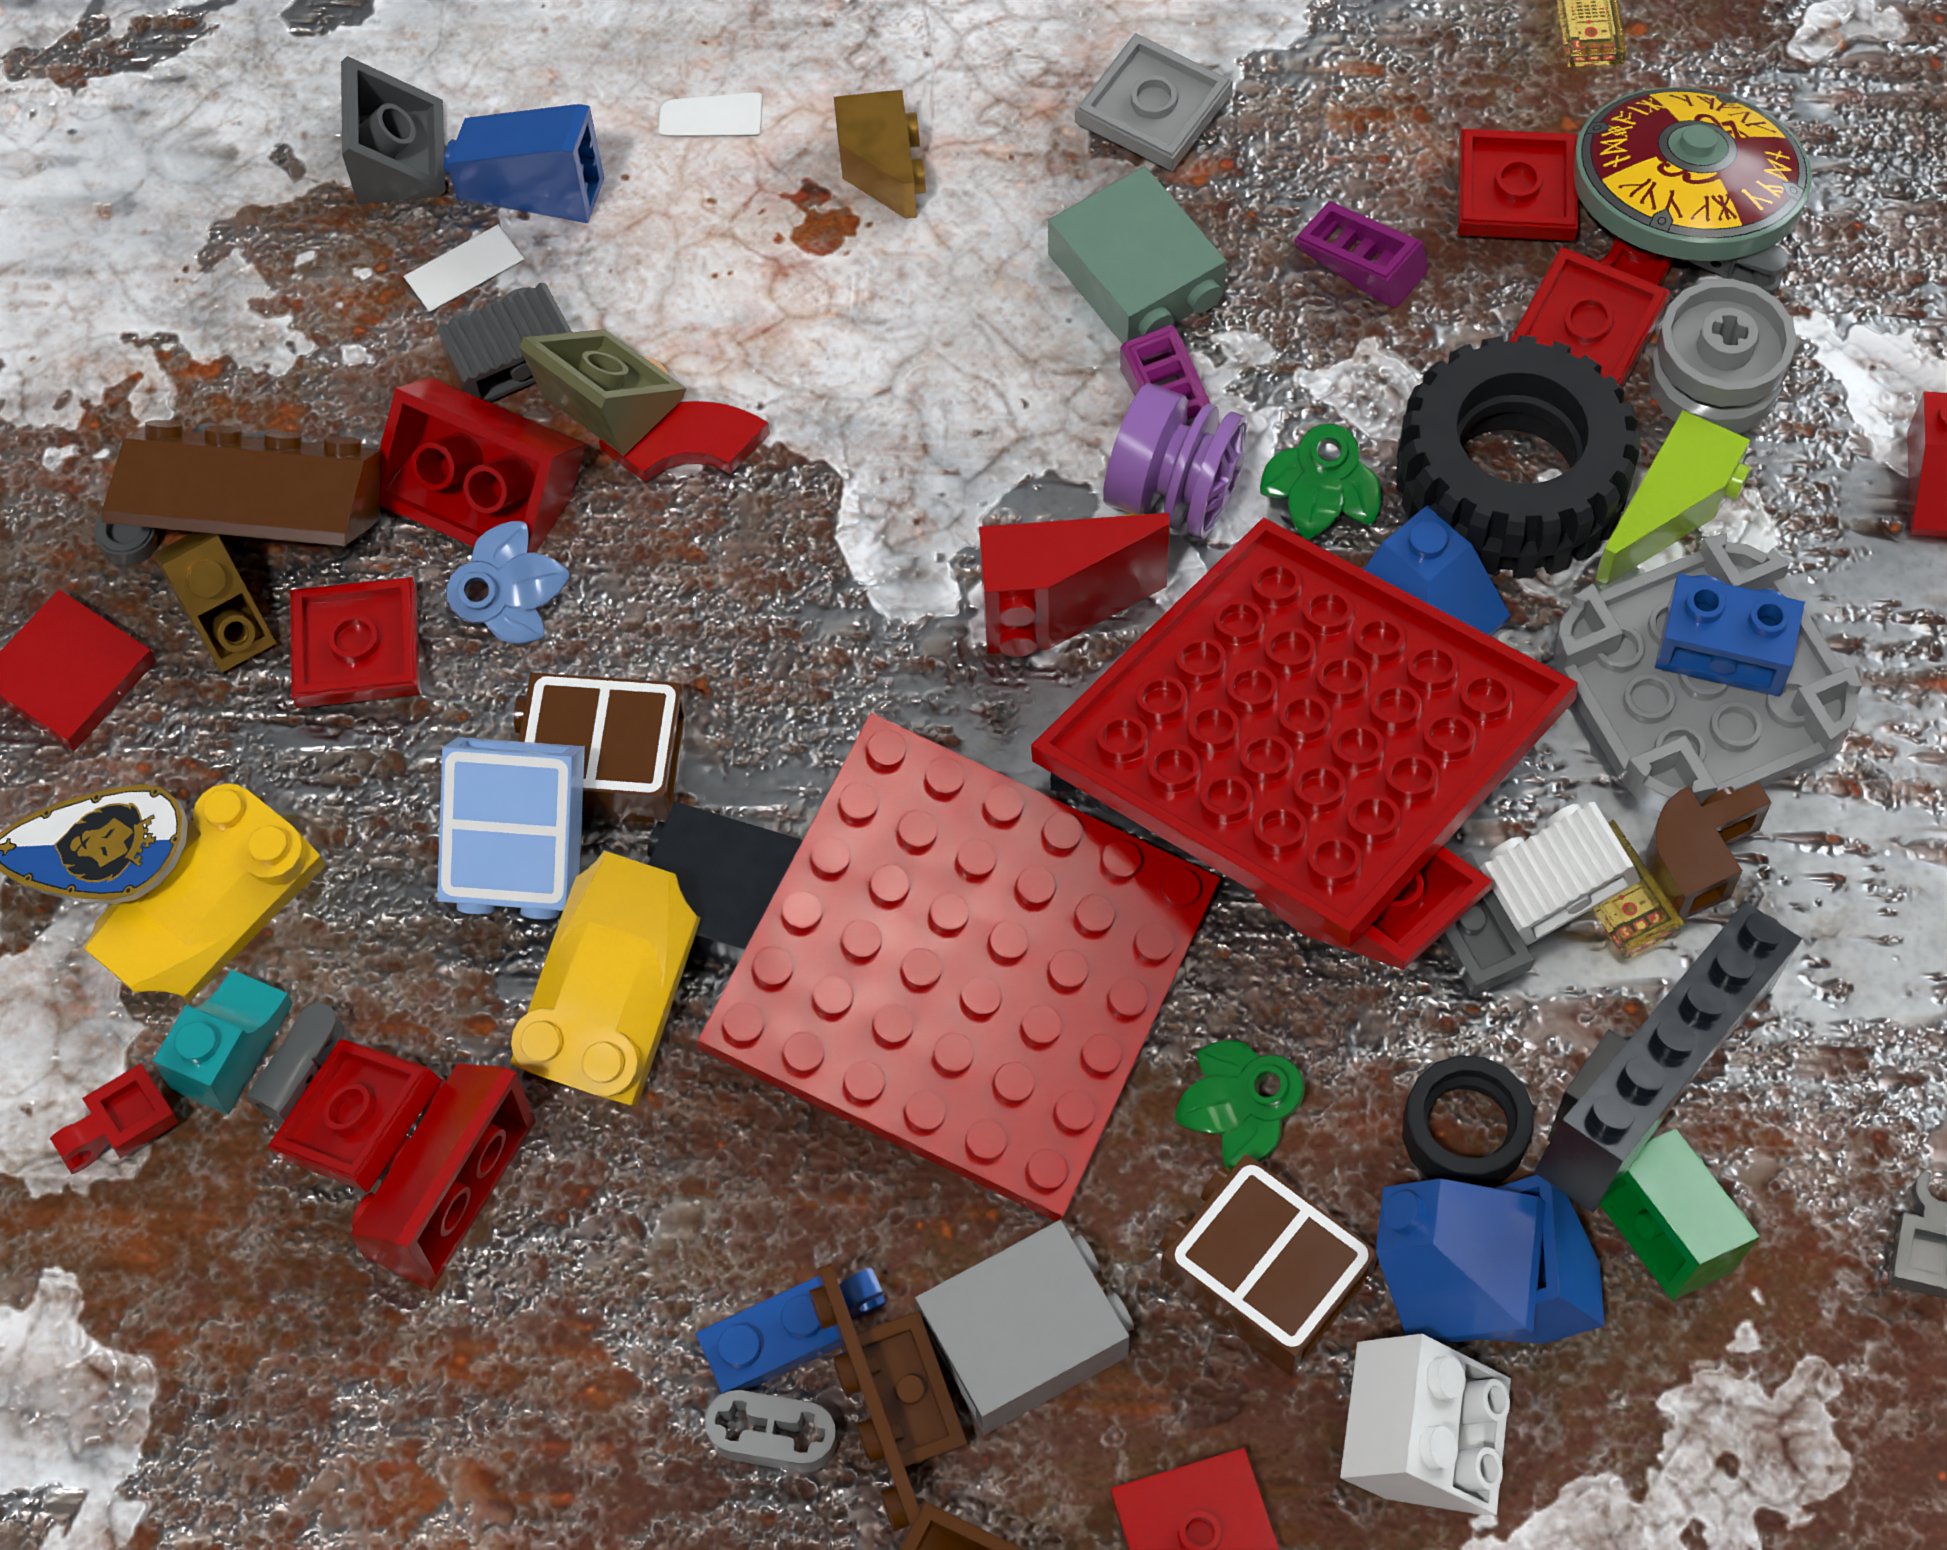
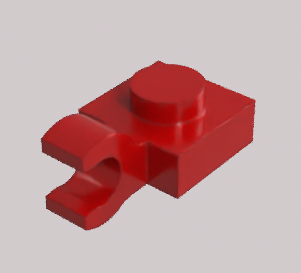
[50,1063,178,1174]

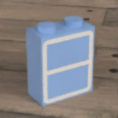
[437,737,585,919]

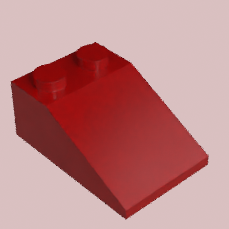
[979,513,1170,657]
[1255,846,1492,970]

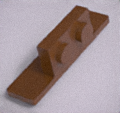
[809,1264,967,1533]

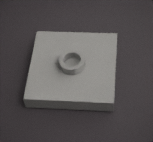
[1075,33,1233,172]

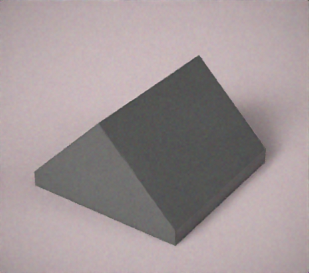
[341,56,446,204]

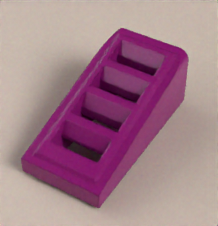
[1294,201,1428,308]
[1120,325,1220,427]

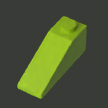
[1595,410,1752,585]

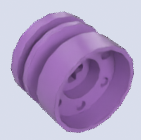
[1103,383,1248,539]

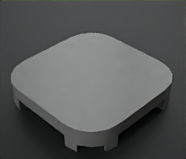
[1553,533,1862,812]

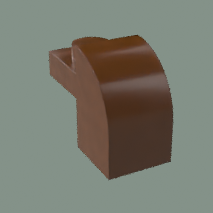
[1646,781,1772,924]

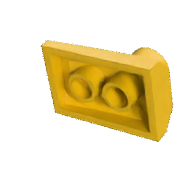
[82,783,325,1003]
[510,850,701,1106]

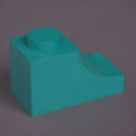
[152,969,293,1115]

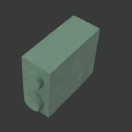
[1048,166,1227,344]

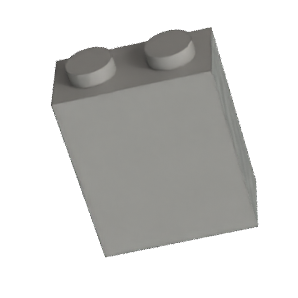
[915,1220,1134,1436]

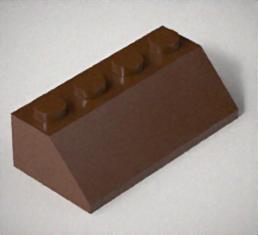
[102,420,381,546]

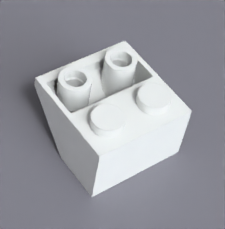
[1340,1334,1511,1516]

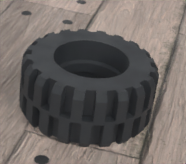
[1395,335,1640,577]

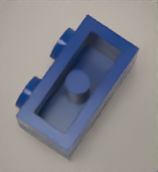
[1654,573,1805,697]

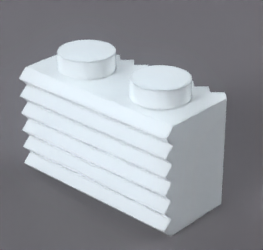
[1480,802,1641,946]

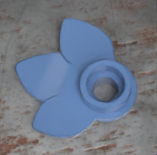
[446,521,569,645]

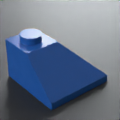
[1363,505,1510,636]
[1481,1174,1605,1344]
[1376,1179,1545,1343]

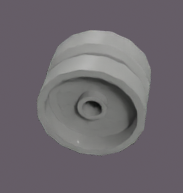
[1648,279,1797,434]

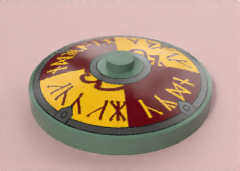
[1573,87,1812,261]

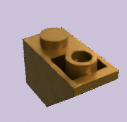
[834,89,926,219]
[152,532,277,673]

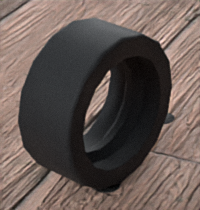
[1402,1055,1534,1188]

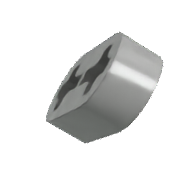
[705,1390,837,1472]

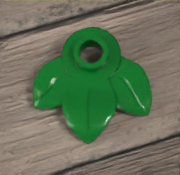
[1260,424,1381,540]
[1174,1040,1305,1170]

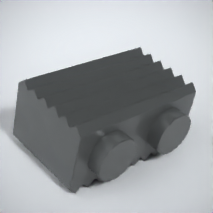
[437,283,572,402]

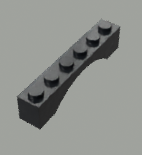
[1534,901,1802,1213]

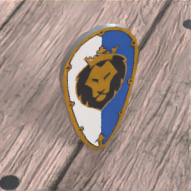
[0,784,188,904]

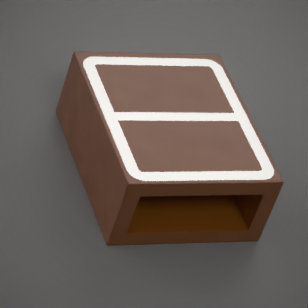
[514,672,687,823]
[1158,1153,1377,1377]

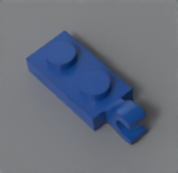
[695,1268,886,1394]

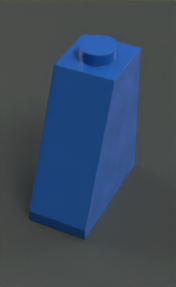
[444,104,605,223]

